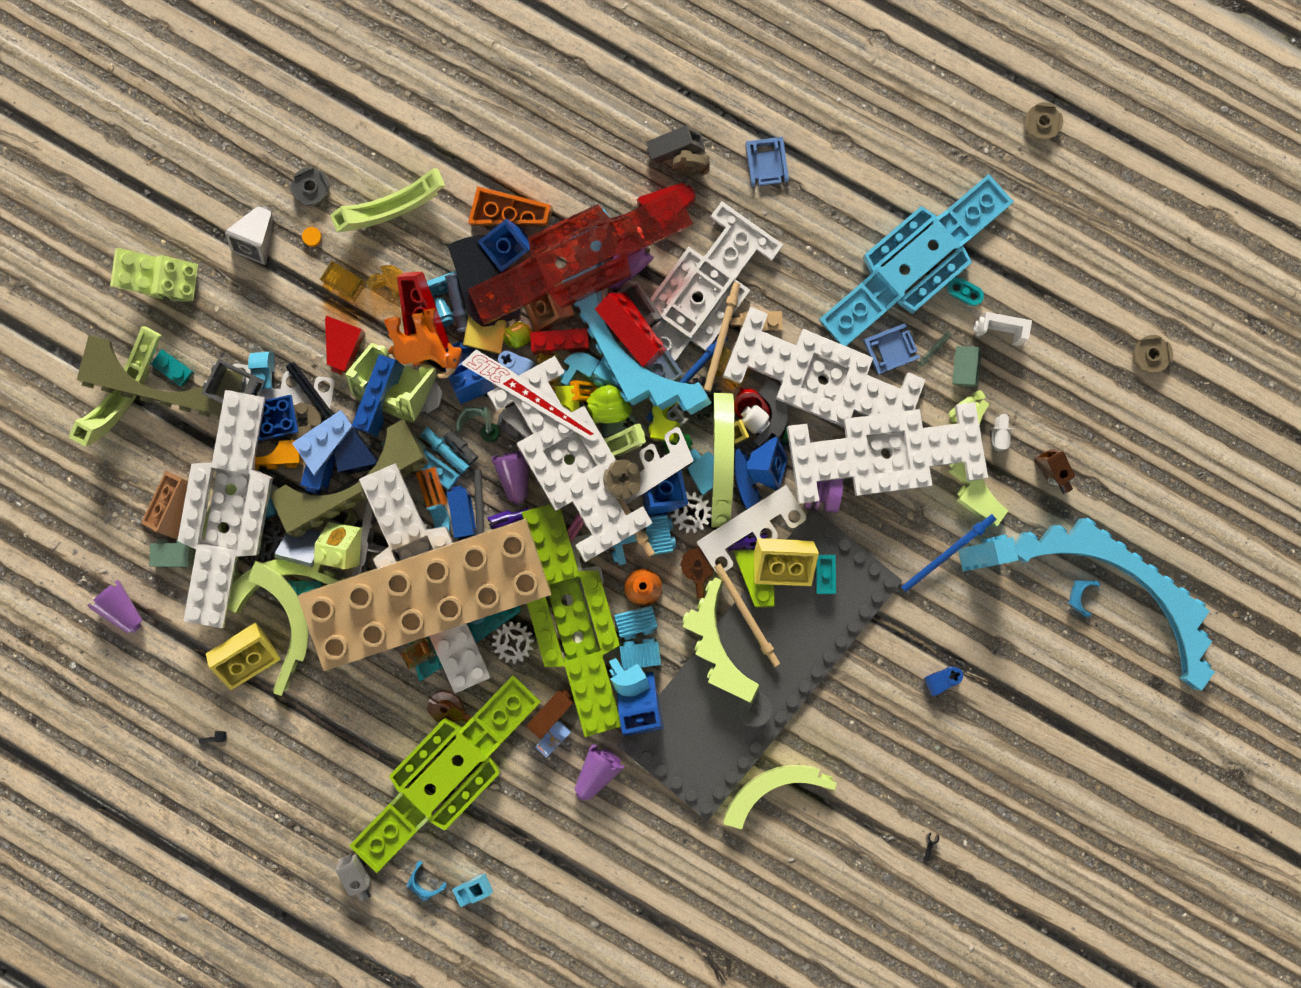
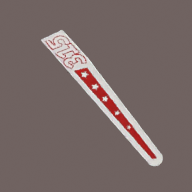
[461,350,599,441]

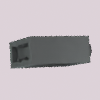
[201,359,265,404]

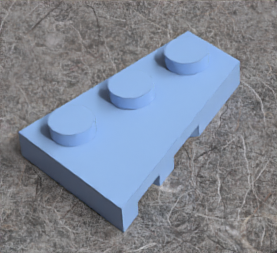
[292,410,353,476]

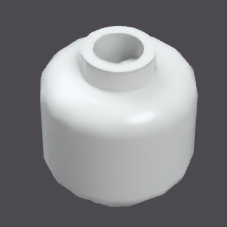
[741,405,770,434]

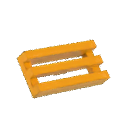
[570,380,597,402]

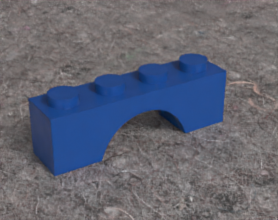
[352,355,405,437]

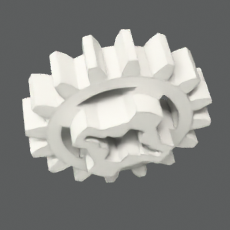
[670,492,712,533]
[492,622,534,664]

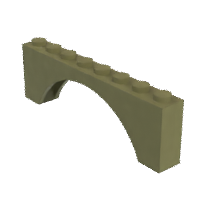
[77,335,245,420]
[270,419,429,538]

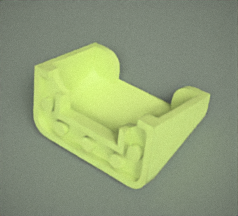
[345,343,437,423]

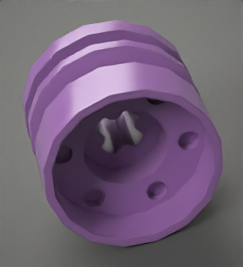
[804,479,843,513]

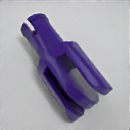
[487,507,529,530]
[727,528,768,552]

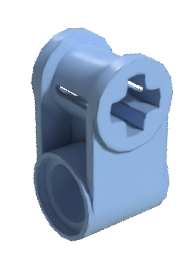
[498,351,536,376]

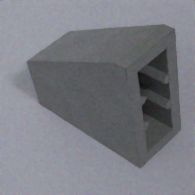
[646,125,705,163]

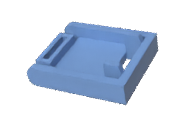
[745,137,789,187]
[863,323,920,376]

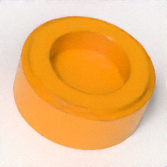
[302,227,322,247]

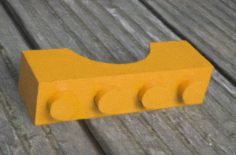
[255,440,303,470]

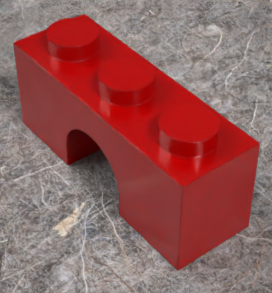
[530,328,590,355]

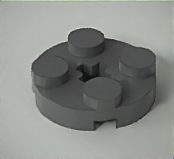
[291,167,330,207]

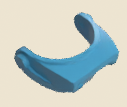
[1068,580,1101,618]
[406,861,447,901]

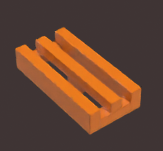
[416,467,447,508]

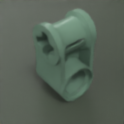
[601,416,637,438]

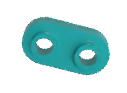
[947,277,984,306]

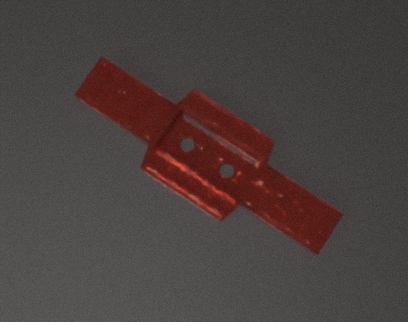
[467,189,693,325]

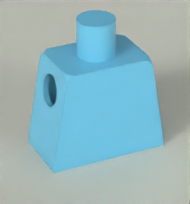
[687,448,714,496]

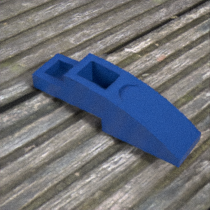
[734,449,762,510]

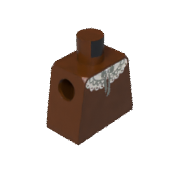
[1034,449,1075,494]

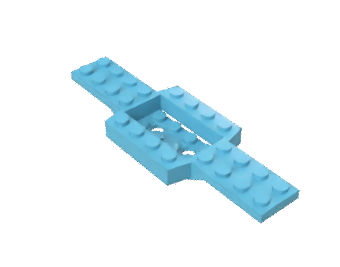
[819,174,1014,346]

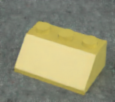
[754,538,819,586]
[206,623,281,690]

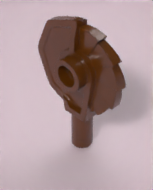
[680,546,716,598]
[427,690,472,723]

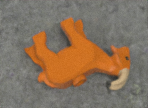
[384,308,462,379]

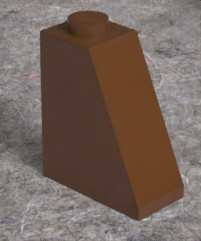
[526,689,574,739]

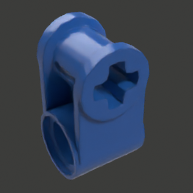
[923,666,963,696]

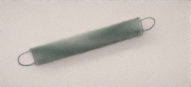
[915,329,954,370]

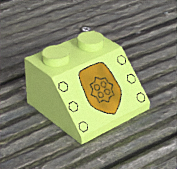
[314,522,362,569]

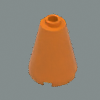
[624,568,662,607]

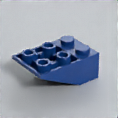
[445,339,495,404]
[258,395,299,444]
[617,671,664,737]

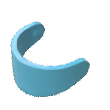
[427,504,450,532]

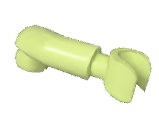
[949,390,986,424]

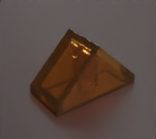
[400,638,436,670]

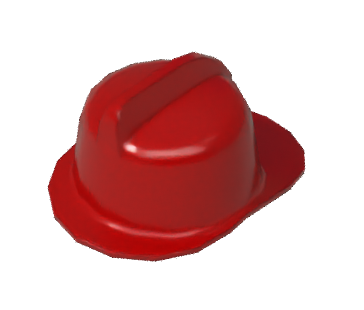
[734,387,770,419]

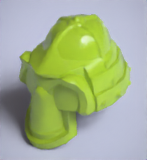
[587,385,632,427]

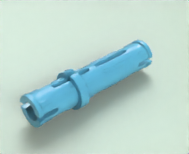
[420,427,470,475]

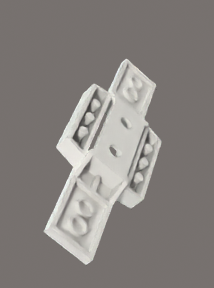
[178,390,273,628]
[359,463,491,693]

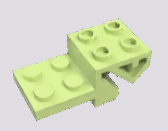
[110,248,198,302]

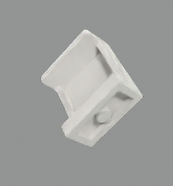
[973,312,1032,346]

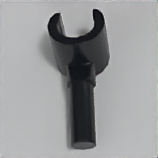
[198,731,226,744]
[924,832,940,860]

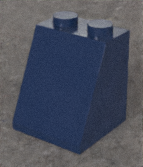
[334,428,379,476]

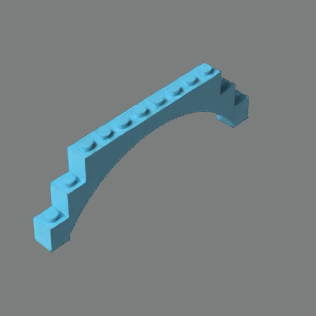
[562,209,711,415]
[1015,518,1215,691]

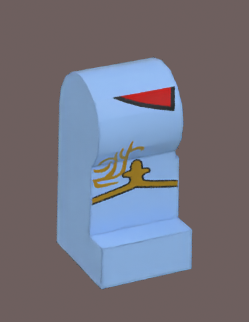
[535,720,571,758]

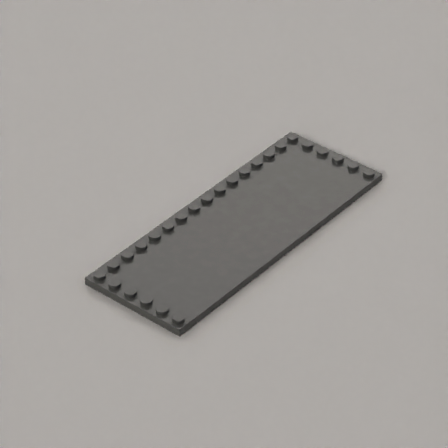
[618,508,903,821]

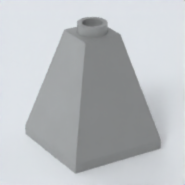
[225,206,274,265]
[497,405,532,443]

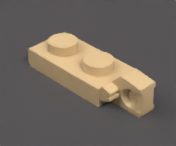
[730,311,783,332]

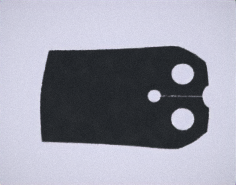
[447,234,521,327]

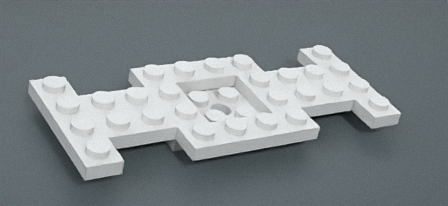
[618,201,783,382]
[723,307,925,434]
[487,356,652,562]
[787,402,988,504]

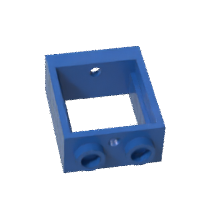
[300,451,336,495]
[447,486,477,540]

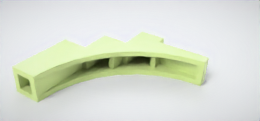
[948,400,1008,527]
[682,578,760,704]

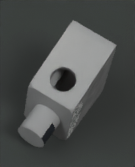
[335,852,371,902]

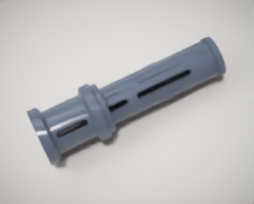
[445,273,468,333]

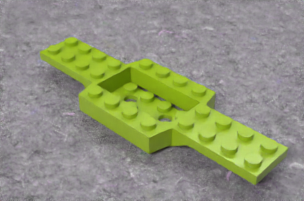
[522,504,621,737]
[349,675,541,873]

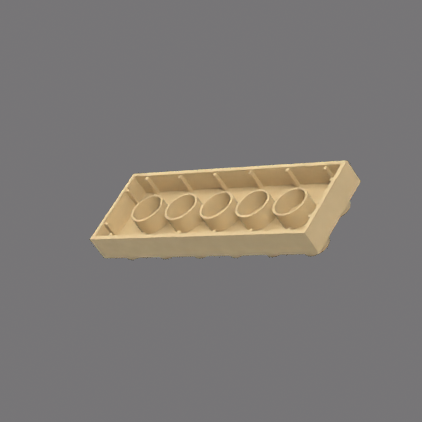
[297,518,551,671]

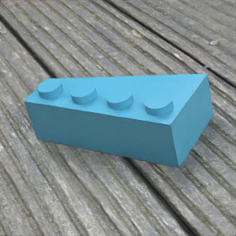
[958,534,1019,572]

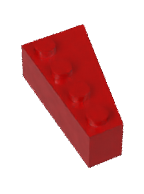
[397,271,449,350]
[595,293,666,367]

